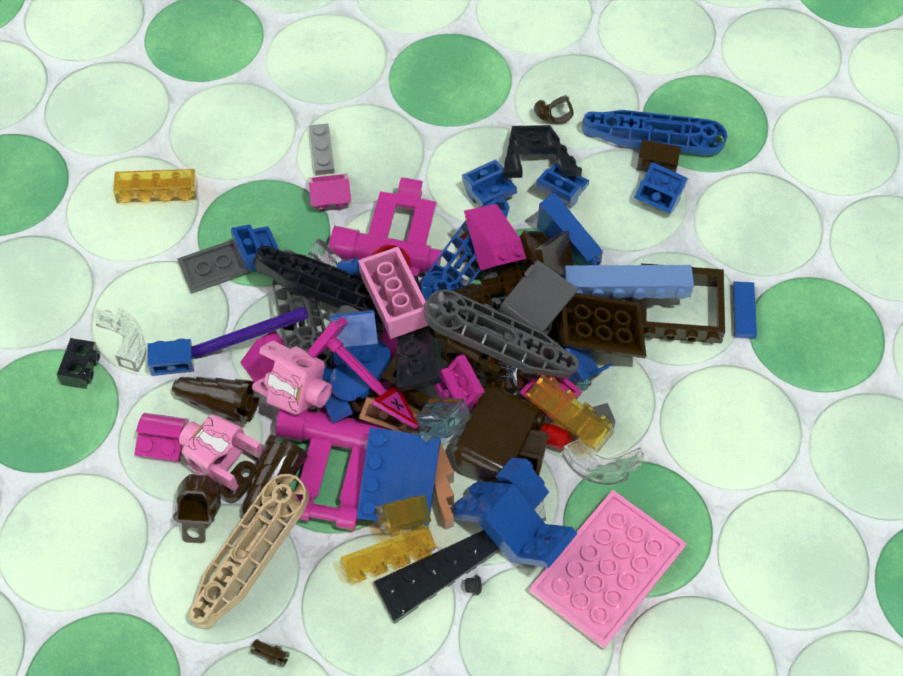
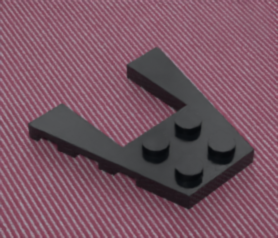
[502,125,582,178]

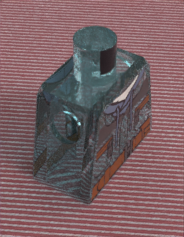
[417,398,471,442]

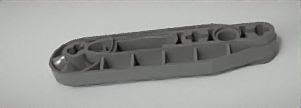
[272,250,330,368]
[423,289,579,379]

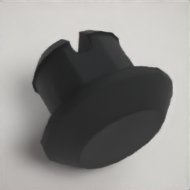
[465,574,482,596]

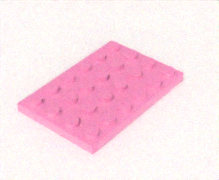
[529,490,687,649]

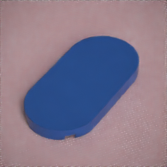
[329,341,391,401]

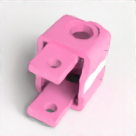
[252,341,332,415]
[179,414,263,492]

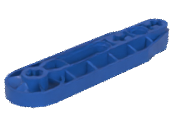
[582,110,727,155]
[419,198,510,301]

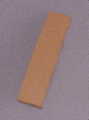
[434,437,454,530]

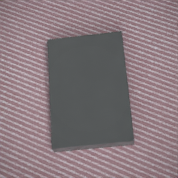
[177,240,250,294]

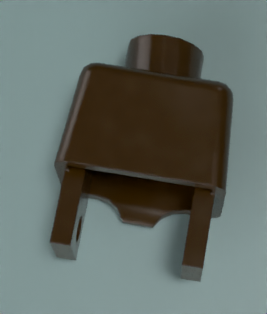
[433,325,501,382]

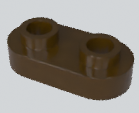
[220,461,256,502]

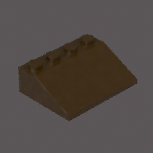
[554,293,647,359]

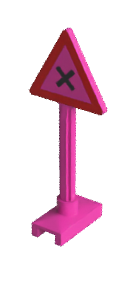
[307,317,419,429]

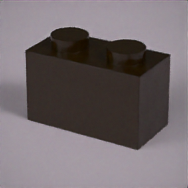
[636,140,681,172]

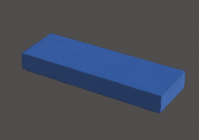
[732,281,757,339]

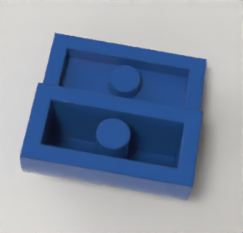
[462,159,517,207]
[634,162,689,214]
[536,163,590,207]
[231,224,279,271]

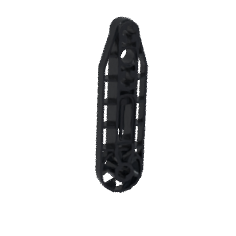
[254,246,383,324]

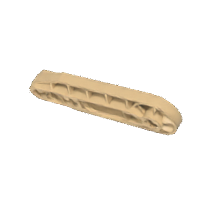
[189,474,309,629]

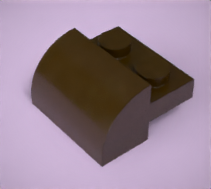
[518,429,549,476]

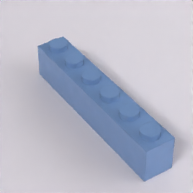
[564,265,694,299]

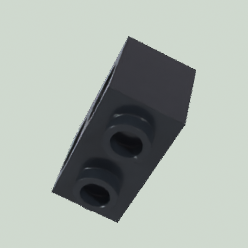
[57,338,100,389]

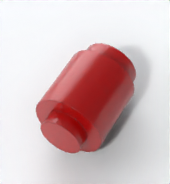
[541,423,573,451]

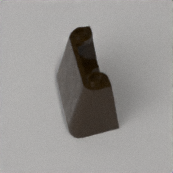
[454,384,545,483]

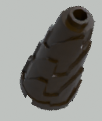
[172,377,259,424]
[242,435,308,523]

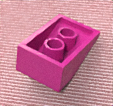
[464,204,526,271]

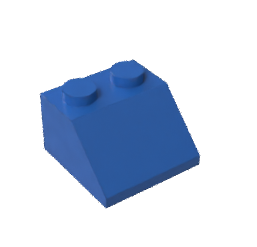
[330,310,378,365]

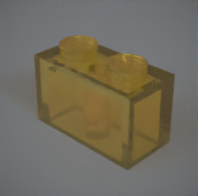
[375,494,431,537]

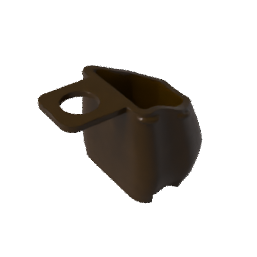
[173,474,221,543]

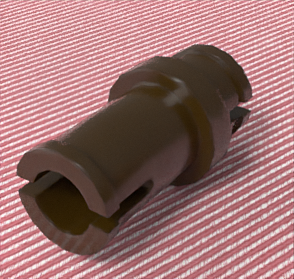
[250,639,290,667]

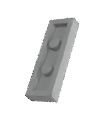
[309,123,335,176]

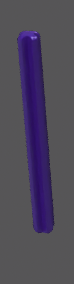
[192,307,308,358]

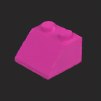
[308,174,351,209]
[240,331,284,382]

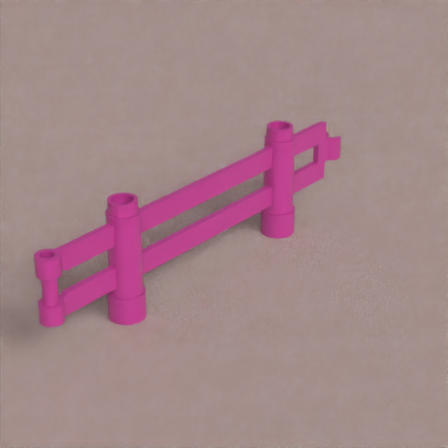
[276,177,442,531]

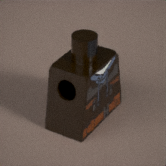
[487,350,538,389]

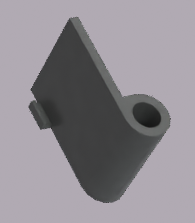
[499,260,578,335]

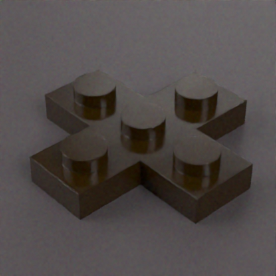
[481,262,529,297]

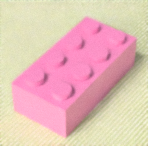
[358,247,428,339]

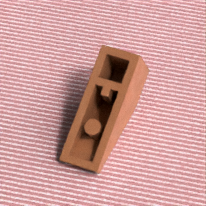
[359,397,429,435]

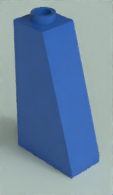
[537,193,603,266]

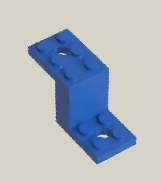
[451,481,578,568]

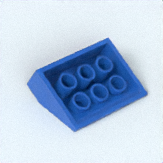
[356,427,441,529]

